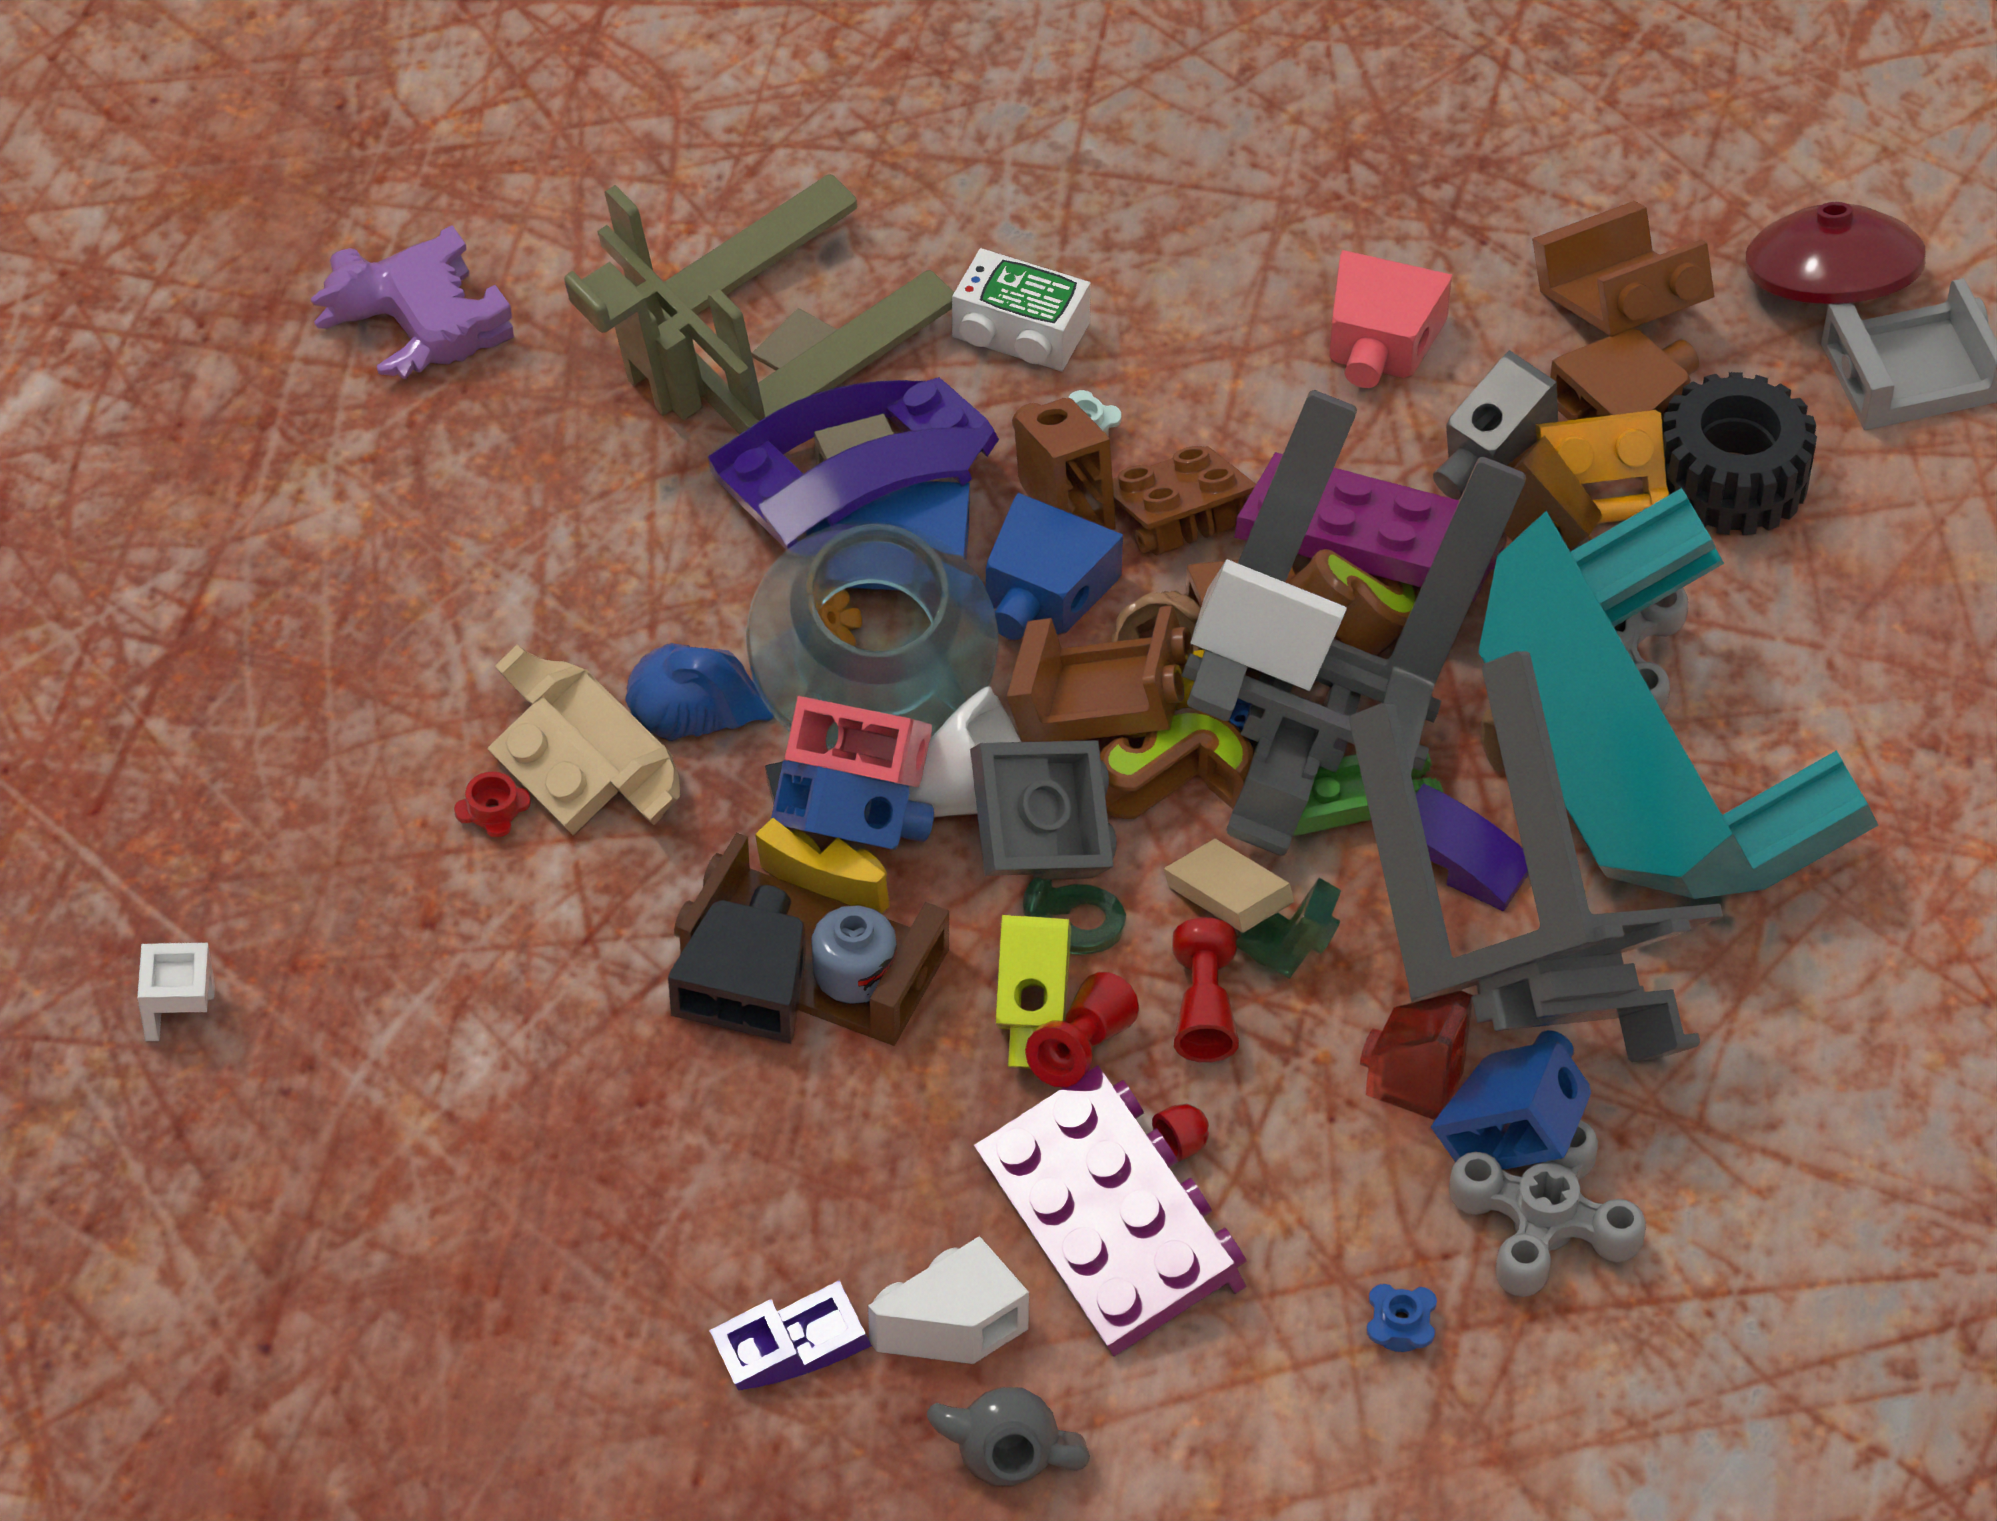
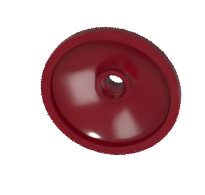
[1746,202,1926,304]

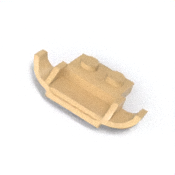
[487,644,680,835]

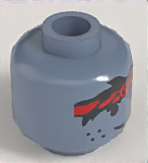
[811,905,897,1004]

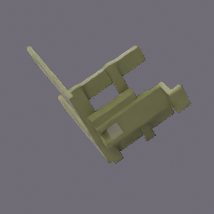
[564,174,954,434]

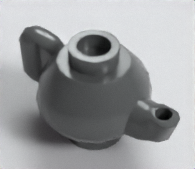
[927,1387,1090,1487]

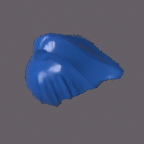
[625,643,775,741]

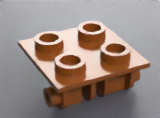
[1113,446,1256,555]

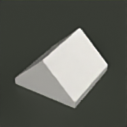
[1191,559,1347,691]

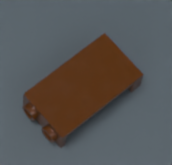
[674,832,949,1046]

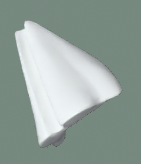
[888,686,1021,817]

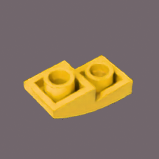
[755,818,890,914]

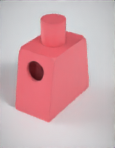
[1329,250,1452,388]
[785,696,932,788]

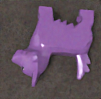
[311,225,514,379]

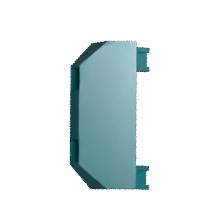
[1478,488,1879,899]

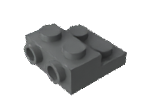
[970,741,1116,880]

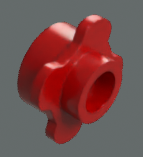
[454,772,531,837]

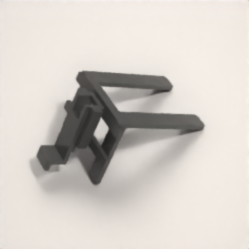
[1182,390,1526,856]
[1349,651,1723,1062]

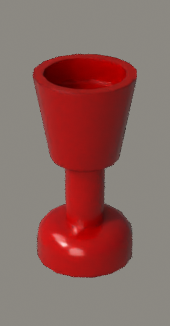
[1172,918,1239,1063]
[1025,972,1139,1088]

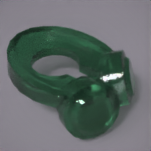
[1023,877,1126,955]

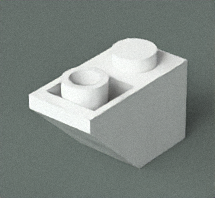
[868,1236,1029,1364]

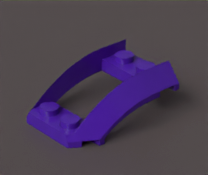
[708,377,999,554]

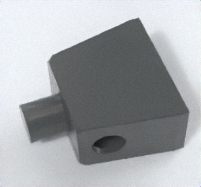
[1433,350,1558,500]

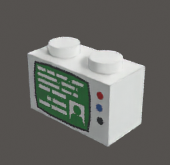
[952,248,1091,372]

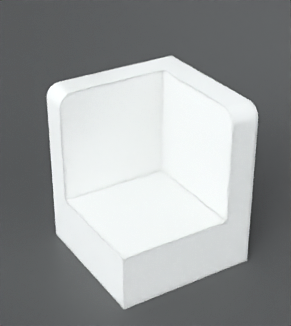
[137,943,215,1041]

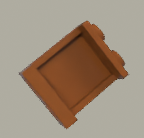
[1007,605,1193,742]

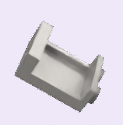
[1821,278,1997,430]

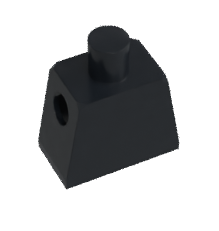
[668,885,806,1044]

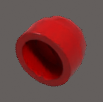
[1152,1104,1209,1163]

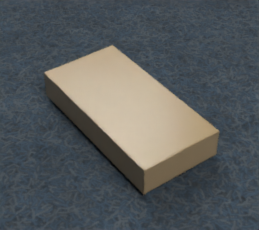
[1164,839,1294,933]

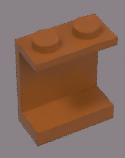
[1532,201,1715,336]

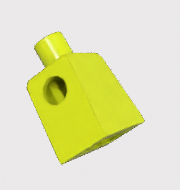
[996,915,1072,1069]

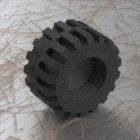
[1662,372,1817,535]

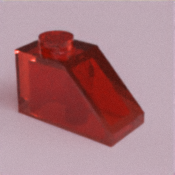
[1360,990,1473,1120]

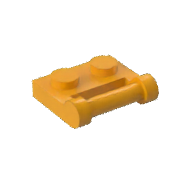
[1535,410,1669,525]

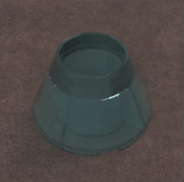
[746,520,998,751]

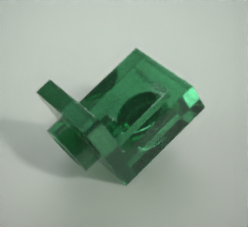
[1236,877,1342,979]

